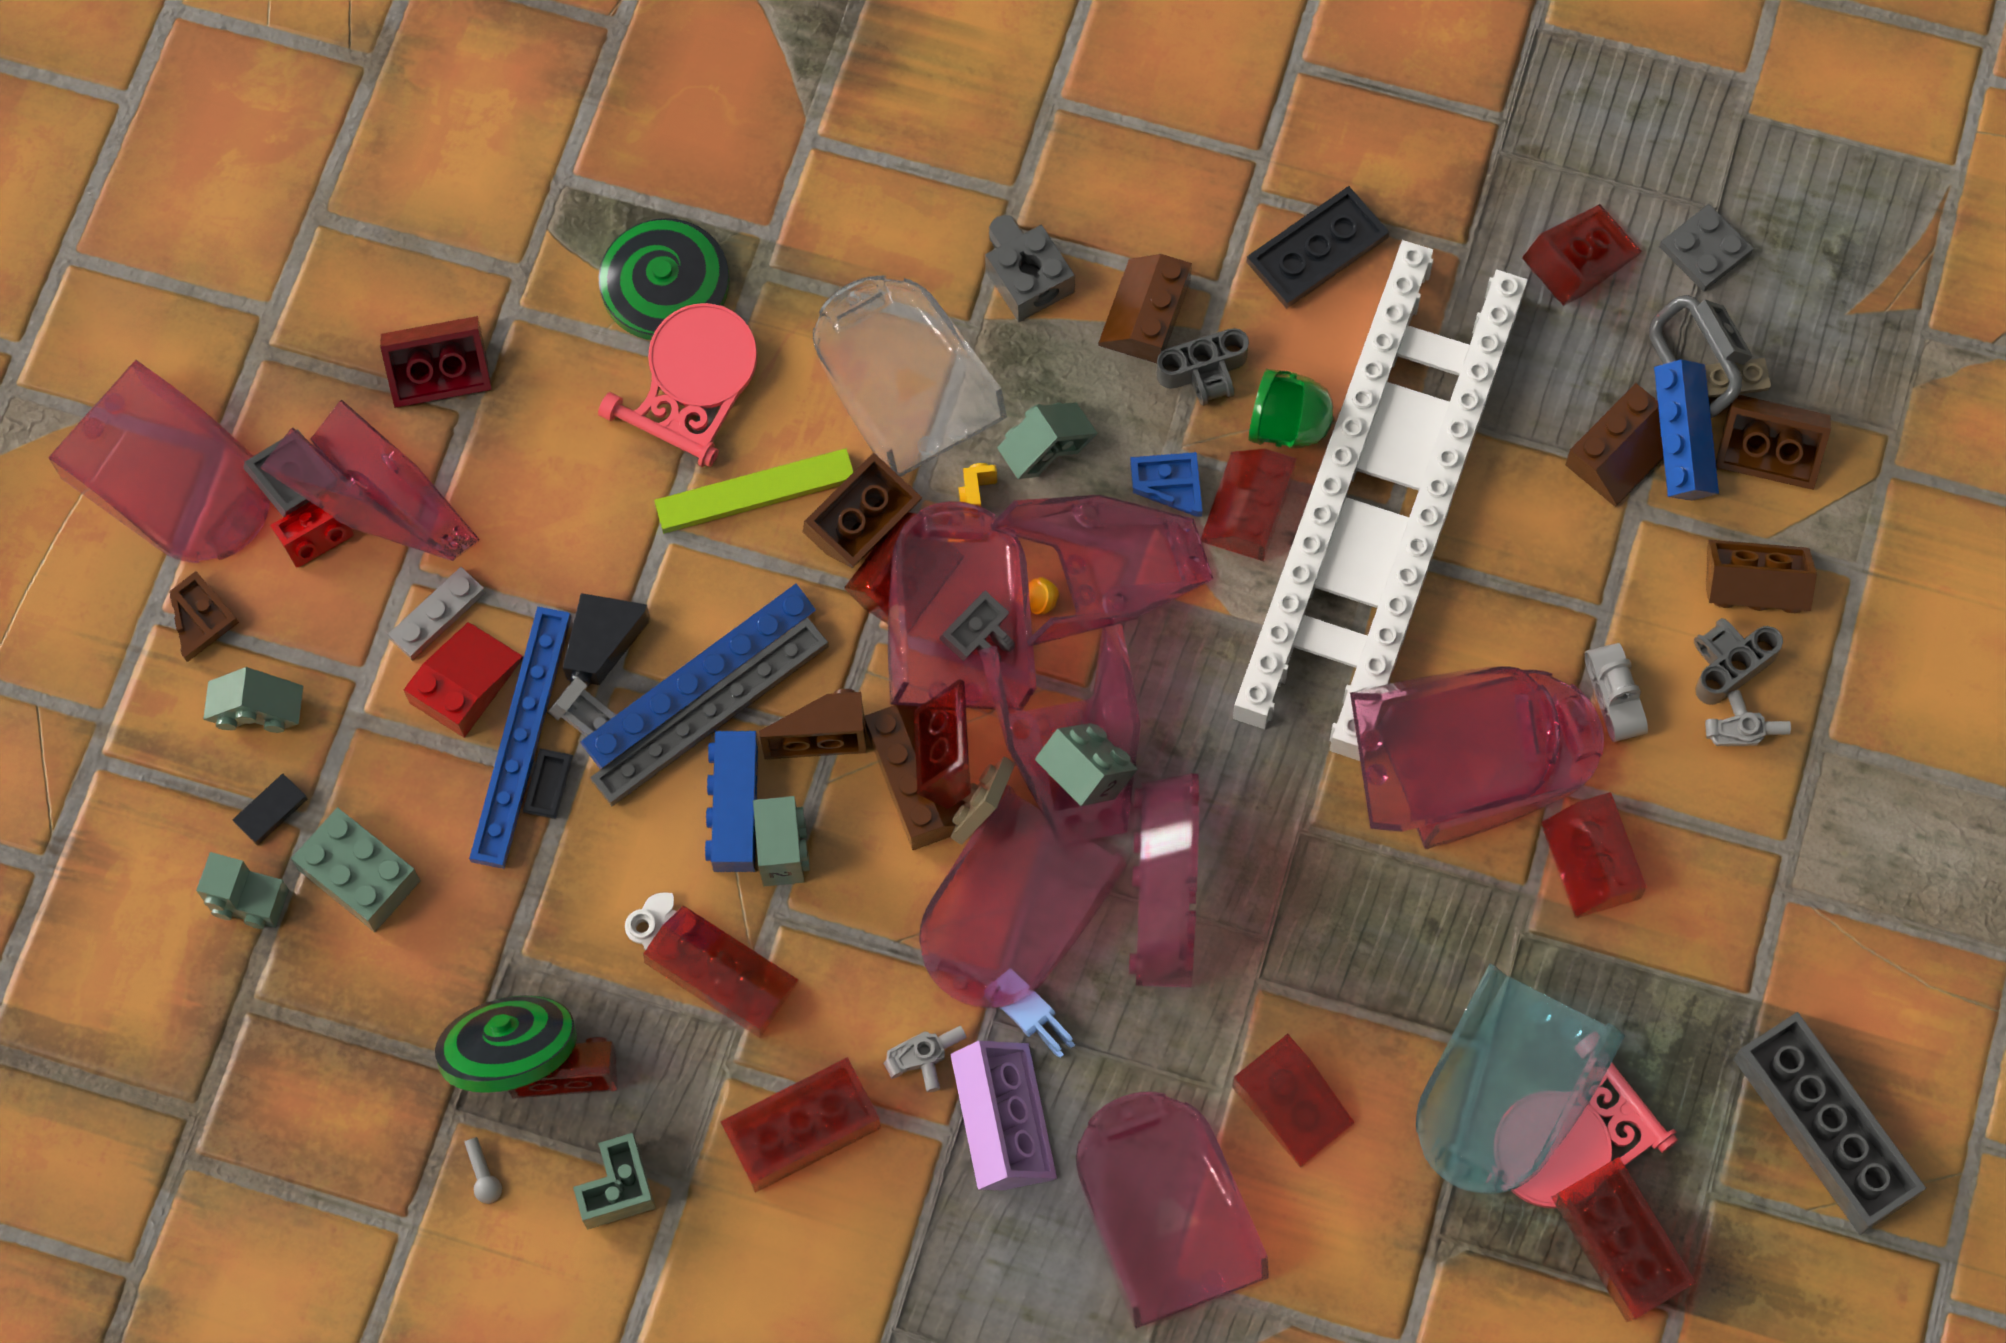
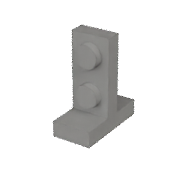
[547,677,616,759]

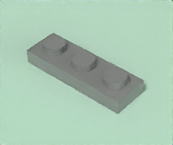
[387,567,486,661]

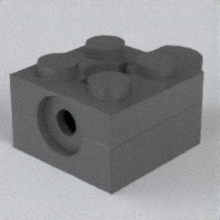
[985,215,1075,322]

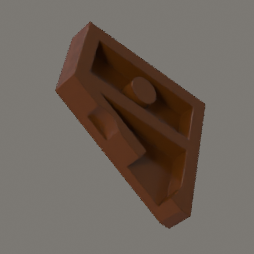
[169,571,239,662]

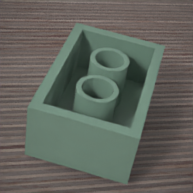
[291,807,421,932]

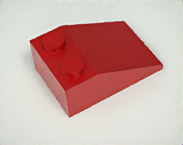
[403,622,523,738]

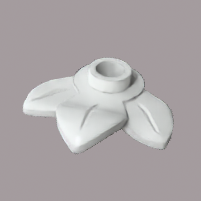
[625,893,695,961]

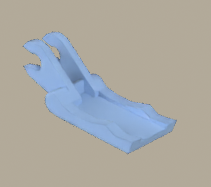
[984,968,1075,1058]

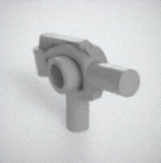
[1705,690,1791,746]
[883,1025,967,1092]

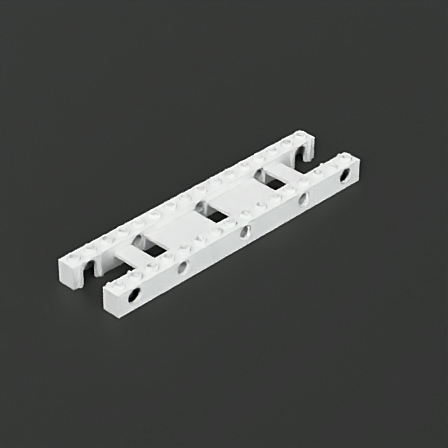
[1233,240,1528,762]

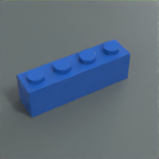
[1654,359,1719,501]
[705,731,759,872]

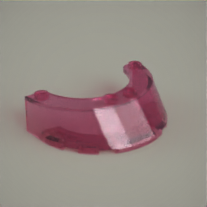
[1129,773,1199,987]

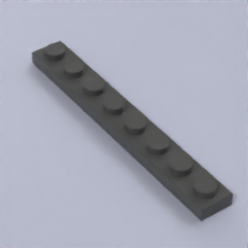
[590,617,829,807]

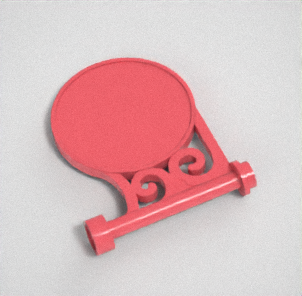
[598,303,757,467]
[1494,1032,1678,1209]

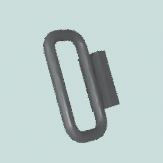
[1649,295,1753,418]

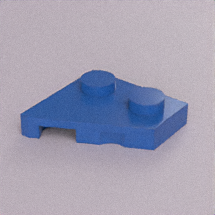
[1130,452,1203,517]

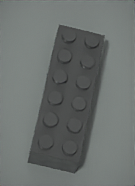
[1733,1012,1926,1235]

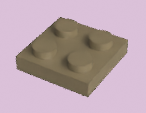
[950,756,1015,845]

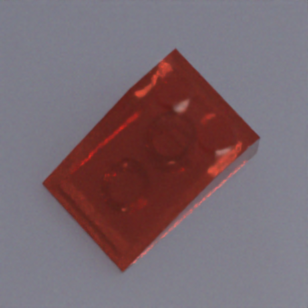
[1522,204,1642,306]
[1232,1034,1354,1167]

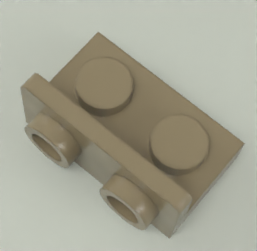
[1705,358,1771,398]

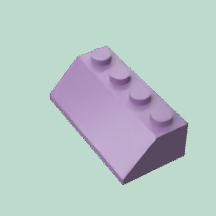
[950,1041,1057,1190]

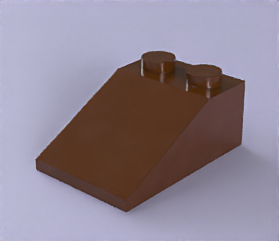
[759,689,866,759]

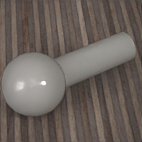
[464,1137,502,1204]

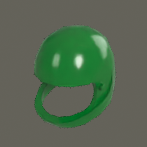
[1248,369,1333,448]

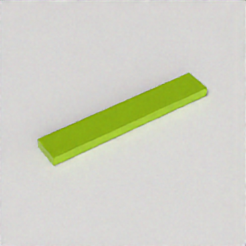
[654,448,853,534]

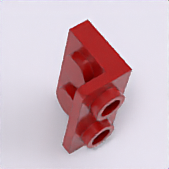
[270,492,354,568]

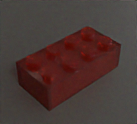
[720,1057,881,1193]
[1551,1157,1696,1322]

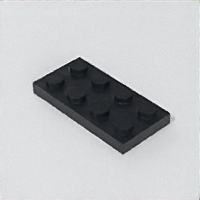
[1246,186,1390,309]

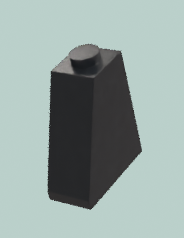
[563,593,650,686]

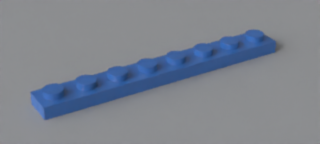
[580,583,816,769]
[469,606,572,869]

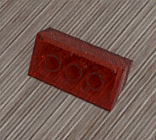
[643,905,799,1038]

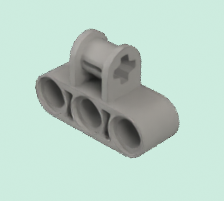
[1585,643,1648,742]

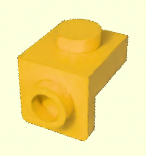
[958,463,997,518]

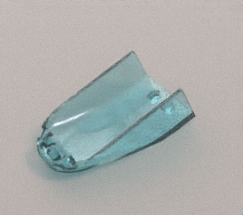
[1416,964,1625,1194]

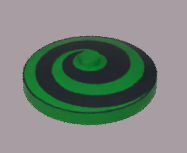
[599,218,730,340]
[435,995,577,1093]

